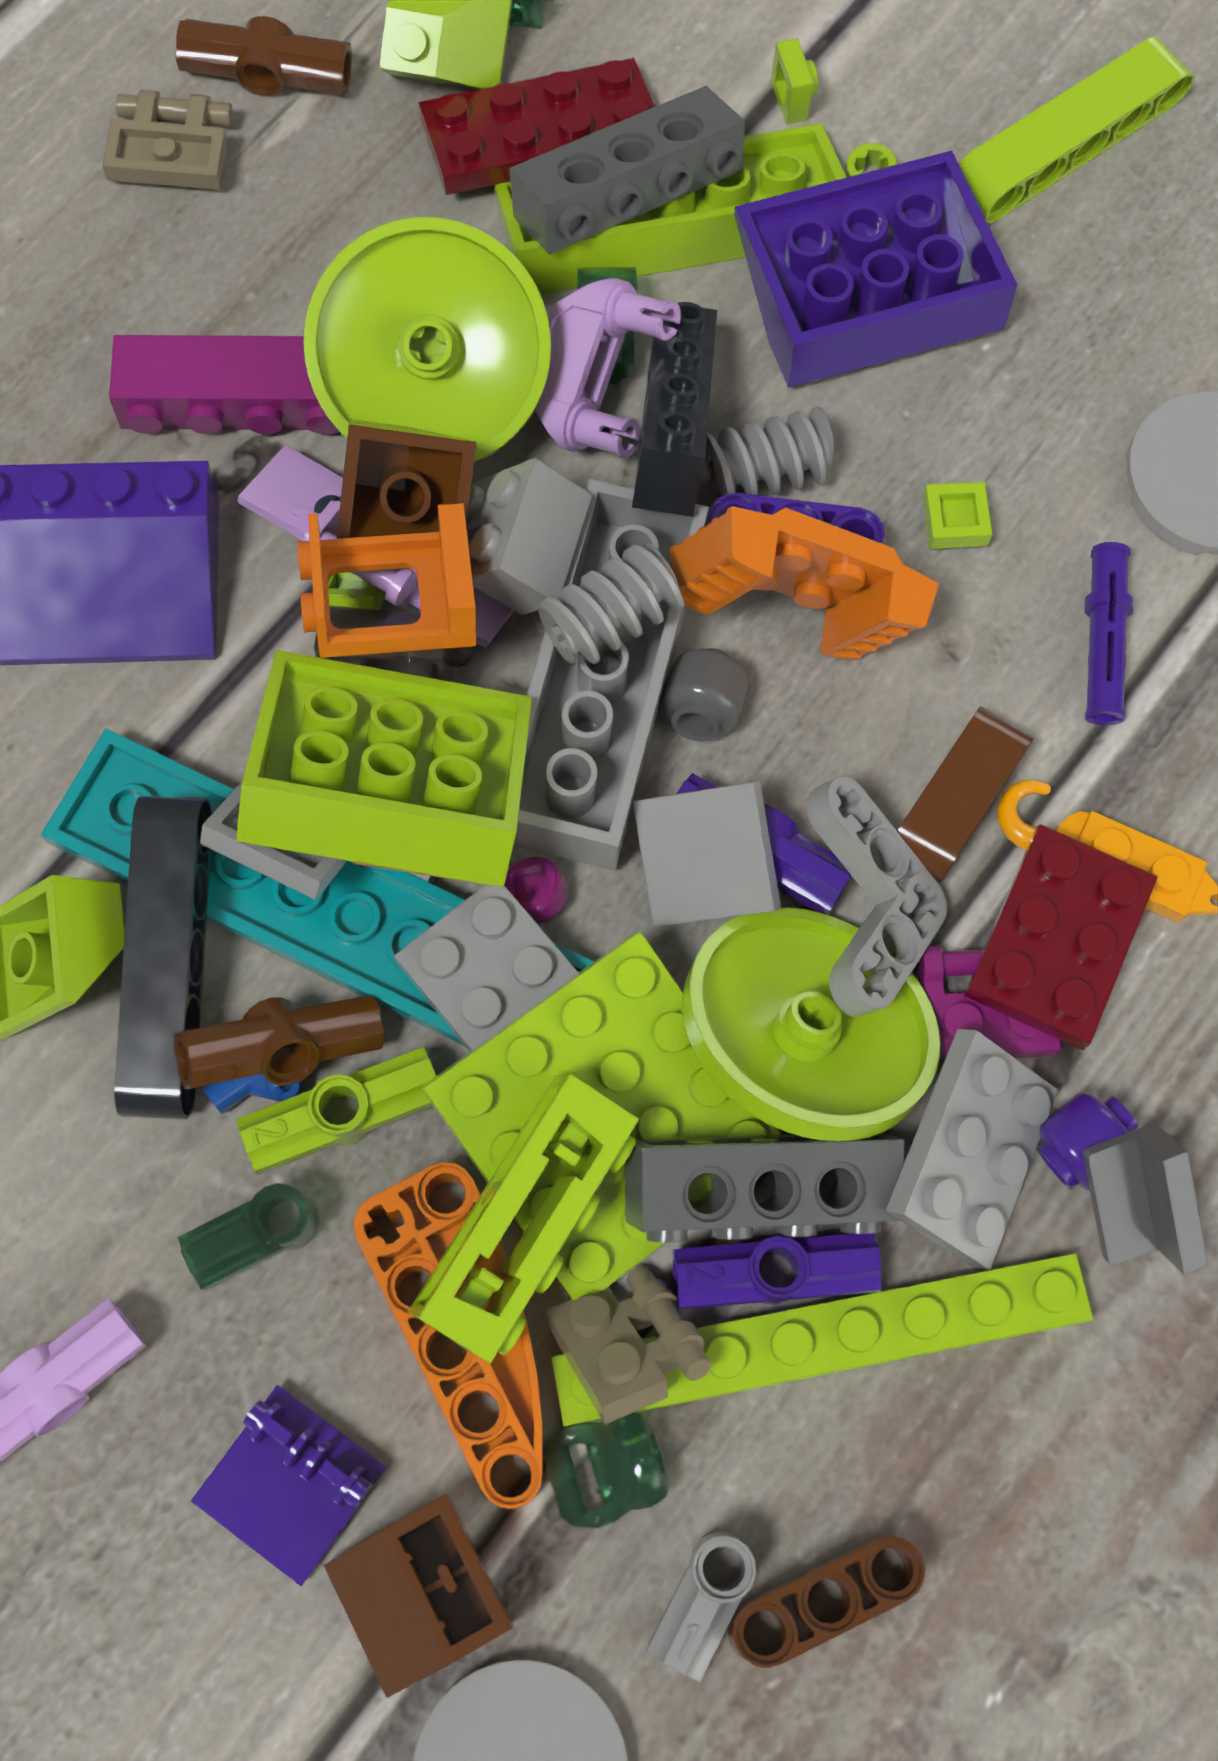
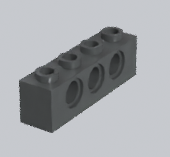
[509,86,745,254]
[625,1133,904,1243]

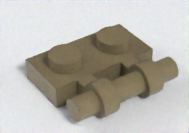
[102,90,233,190]
[546,1266,711,1424]

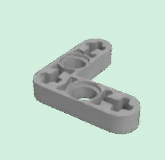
[806,776,947,1017]

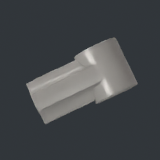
[645,1531,756,1682]

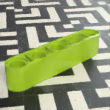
[958,36,1195,223]

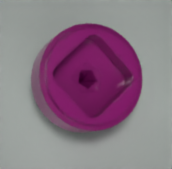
[504,857,568,923]

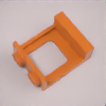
[297,503,476,658]

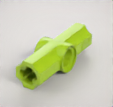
[236,1047,436,1175]

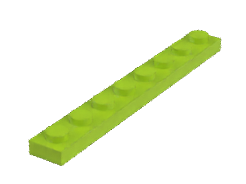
[551,1253,1094,1428]

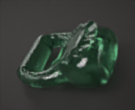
[543,1412,669,1529]

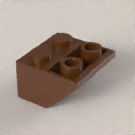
[323,1494,514,1698]

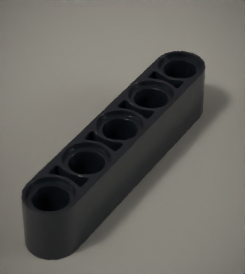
[114,796,212,1119]

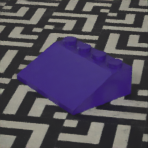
[734,150,1017,388]
[0,461,219,665]

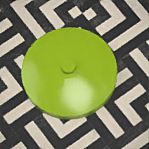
[304,217,551,463]
[682,908,940,1141]

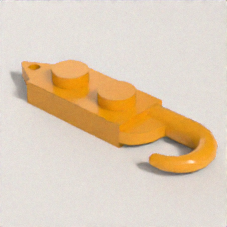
[997,779,1218,923]

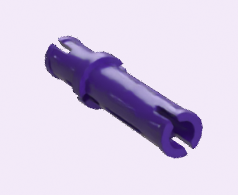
[1084,542,1133,725]

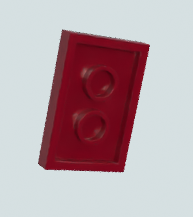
[964,824,1158,1051]

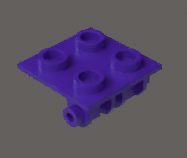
[191,1385,387,1587]

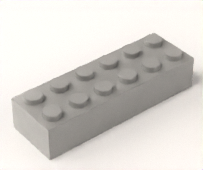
[513,479,709,871]

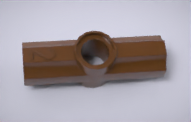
[175,16,352,96]
[174,994,385,1090]

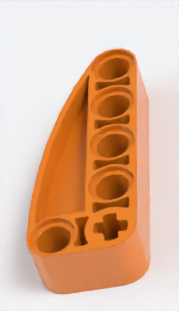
[353,1162,542,1510]

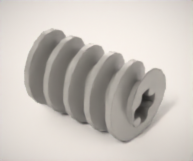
[704,406,834,496]
[538,542,684,665]

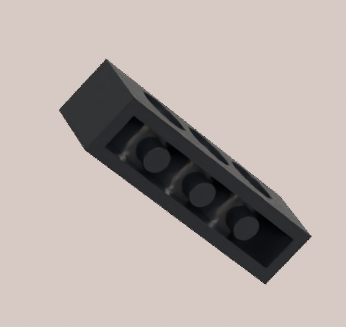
[632,302,717,517]

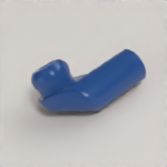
[202,1074,303,1114]

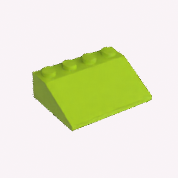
[236,650,532,888]

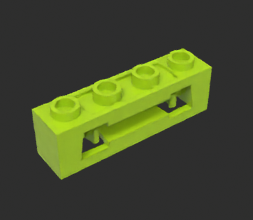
[408,1074,639,1364]

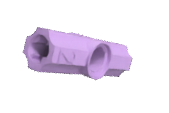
[0,1298,147,1463]

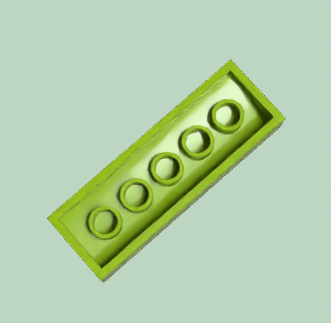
[494,123,847,294]

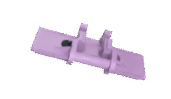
[238,445,514,648]

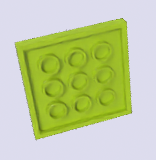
[420,932,781,1300]

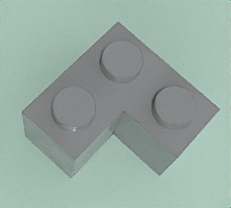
[466,458,592,615]

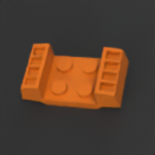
[670,506,939,661]

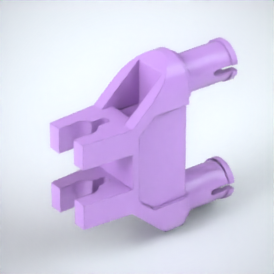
[535,278,681,458]

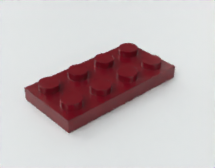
[419,58,655,195]

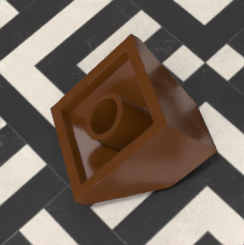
[336,419,477,539]

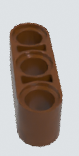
[897,706,1034,883]
[727,1536,925,1668]

